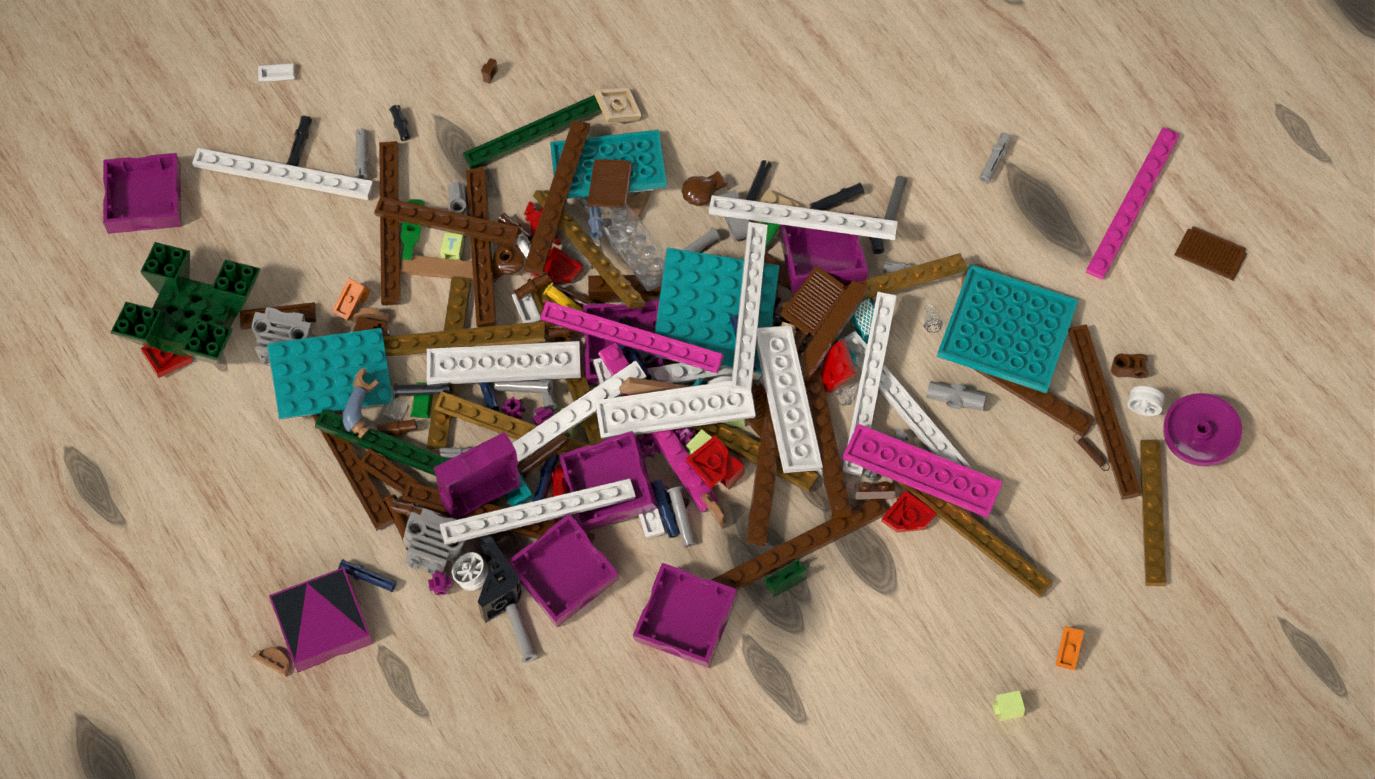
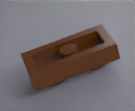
[855,481,895,499]

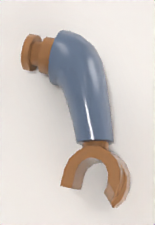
[343,368,378,438]

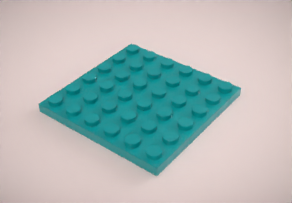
[655,247,779,374]
[936,264,1078,393]

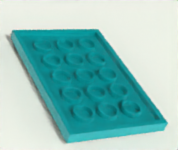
[550,130,667,199]
[267,328,394,420]

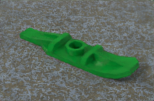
[401,199,425,260]

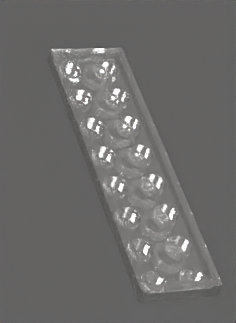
[577,196,666,291]

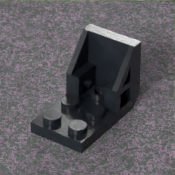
[478,534,522,623]

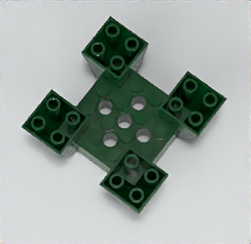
[111,242,261,364]

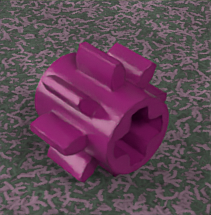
[501,396,526,419]
[532,406,554,426]
[672,427,696,446]
[639,434,661,458]
[428,572,453,595]

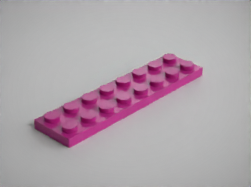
[842,424,1003,518]

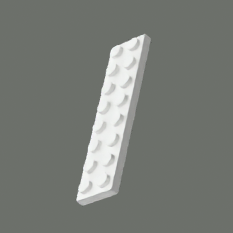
[756,326,823,473]
[427,341,581,385]
[595,381,755,440]

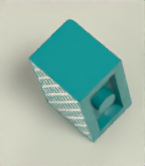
[850,298,874,344]

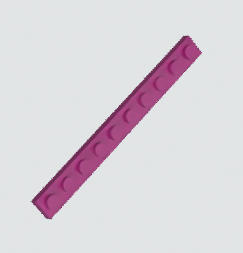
[1086,127,1180,280]
[540,301,724,374]
[598,343,719,513]

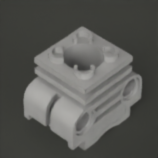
[252,307,316,366]
[403,508,465,575]

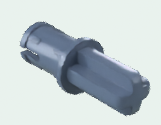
[588,207,603,239]

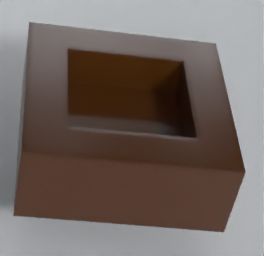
[481,58,498,84]

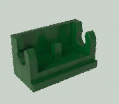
[763,558,808,597]

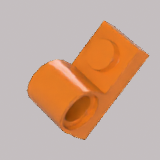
[332,278,370,321]
[1055,626,1084,670]

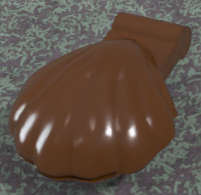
[681,171,728,206]
[492,244,525,283]

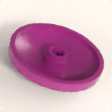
[1163,393,1242,466]

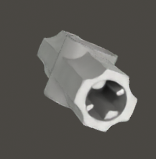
[448,182,468,238]
[926,381,987,411]

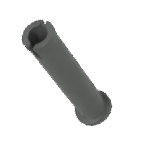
[884,176,907,221]

